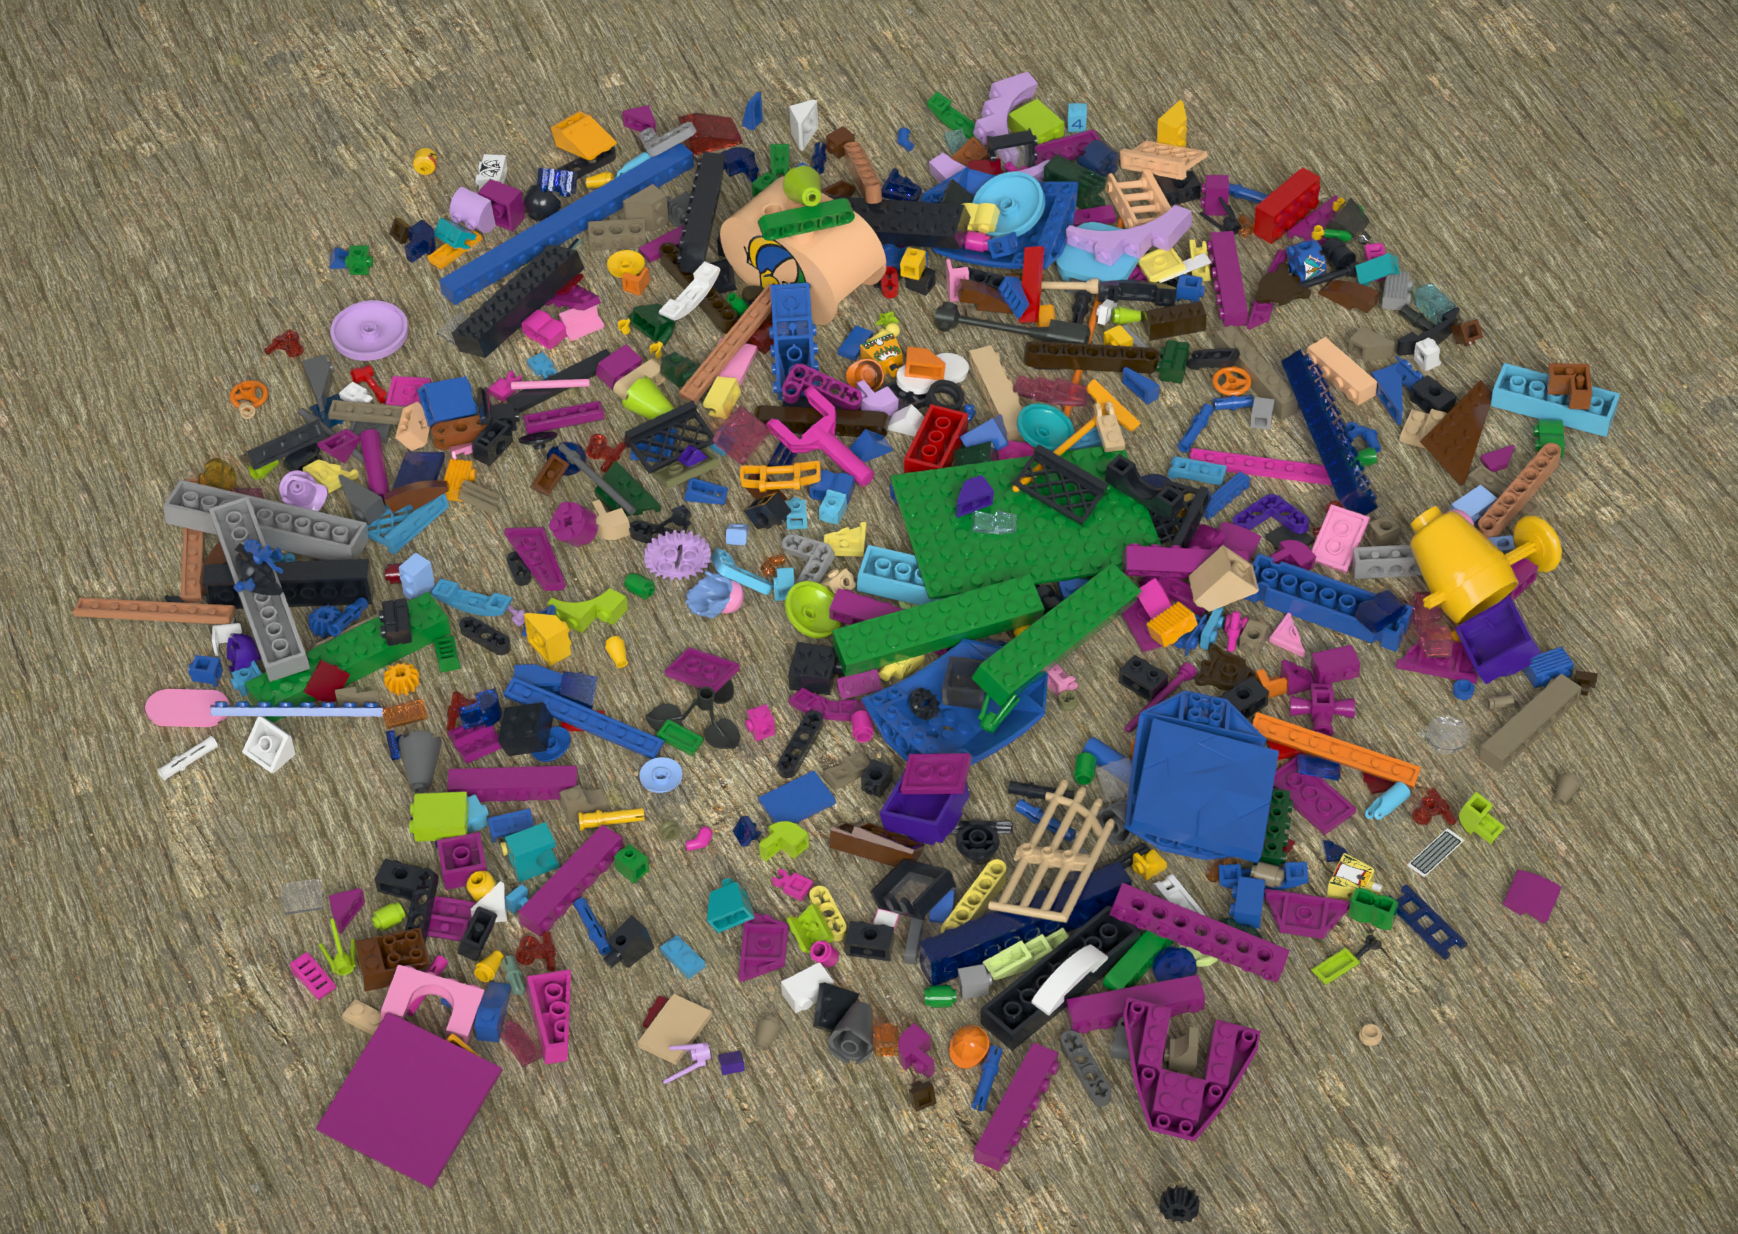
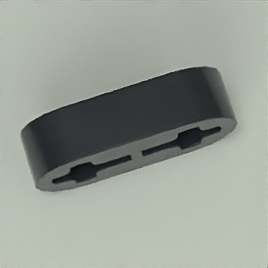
[507,551,532,586]

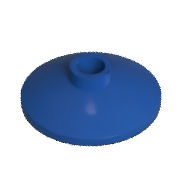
[532,727,571,762]

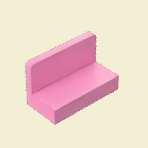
[946,259,969,302]
[559,305,604,341]

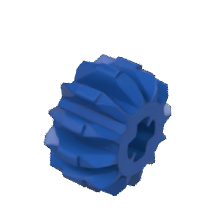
[308,604,342,639]

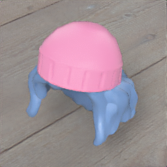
[686,570,744,618]

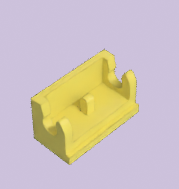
[1189,240,1211,281]
[703,376,741,419]

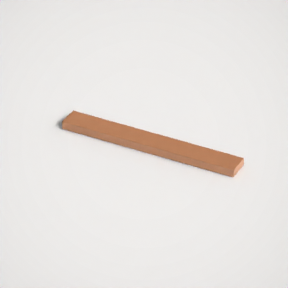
[678,284,772,404]
[180,477,206,603]
[73,597,236,625]

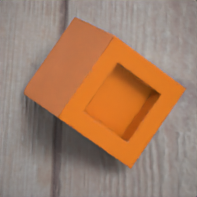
[622,267,650,296]
[1255,669,1287,698]

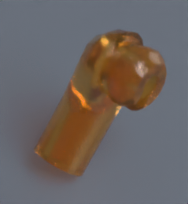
[1239,215,1254,238]
[1207,857,1237,882]

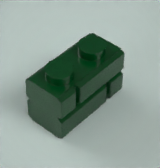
[1156,340,1190,384]

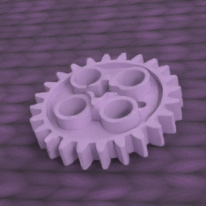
[644,530,711,581]

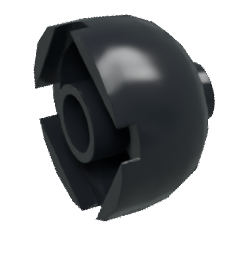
[523,185,561,221]

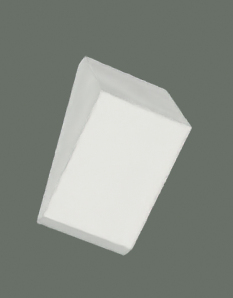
[888,404,924,437]
[470,881,507,922]

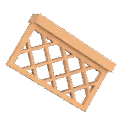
[1120,140,1207,180]

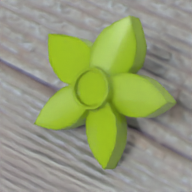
[875,311,899,328]

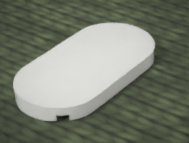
[896,353,969,394]

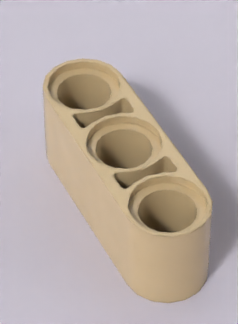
[613,359,669,400]

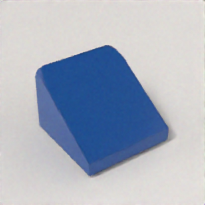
[329,247,349,269]

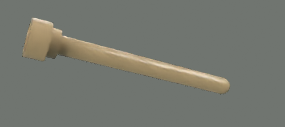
[1020,278,1099,294]

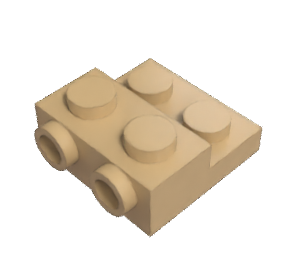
[1399,409,1447,449]

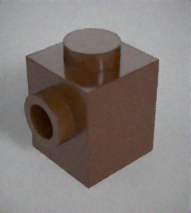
[826,126,855,159]
[1451,319,1483,346]

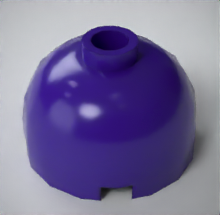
[227,633,261,674]

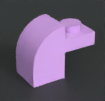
[857,380,899,416]

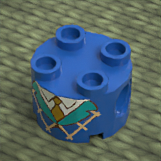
[1286,239,1326,282]

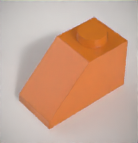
[905,346,946,380]

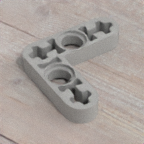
[639,122,696,157]
[782,534,835,584]

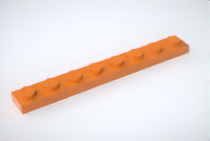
[1252,712,1421,789]

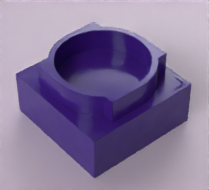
[1455,596,1541,684]
[879,771,970,845]

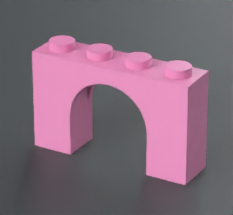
[380,965,484,1045]

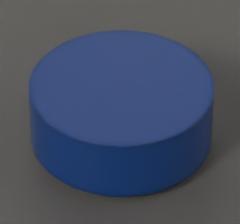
[1453,679,1475,700]

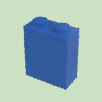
[417,376,477,427]

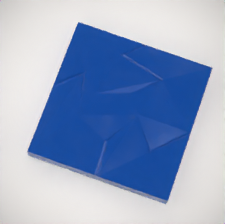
[1130,718,1279,863]

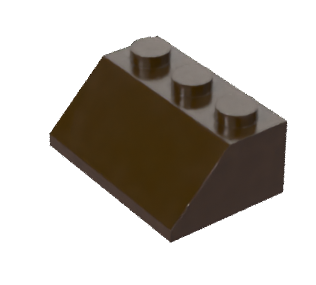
[1141,301,1207,341]

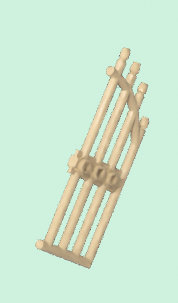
[989,779,1115,922]

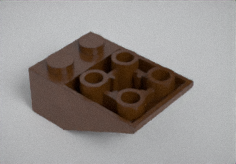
[355,928,430,992]

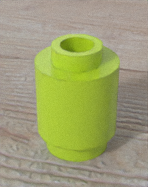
[371,902,406,932]

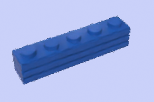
[1203,471,1250,520]

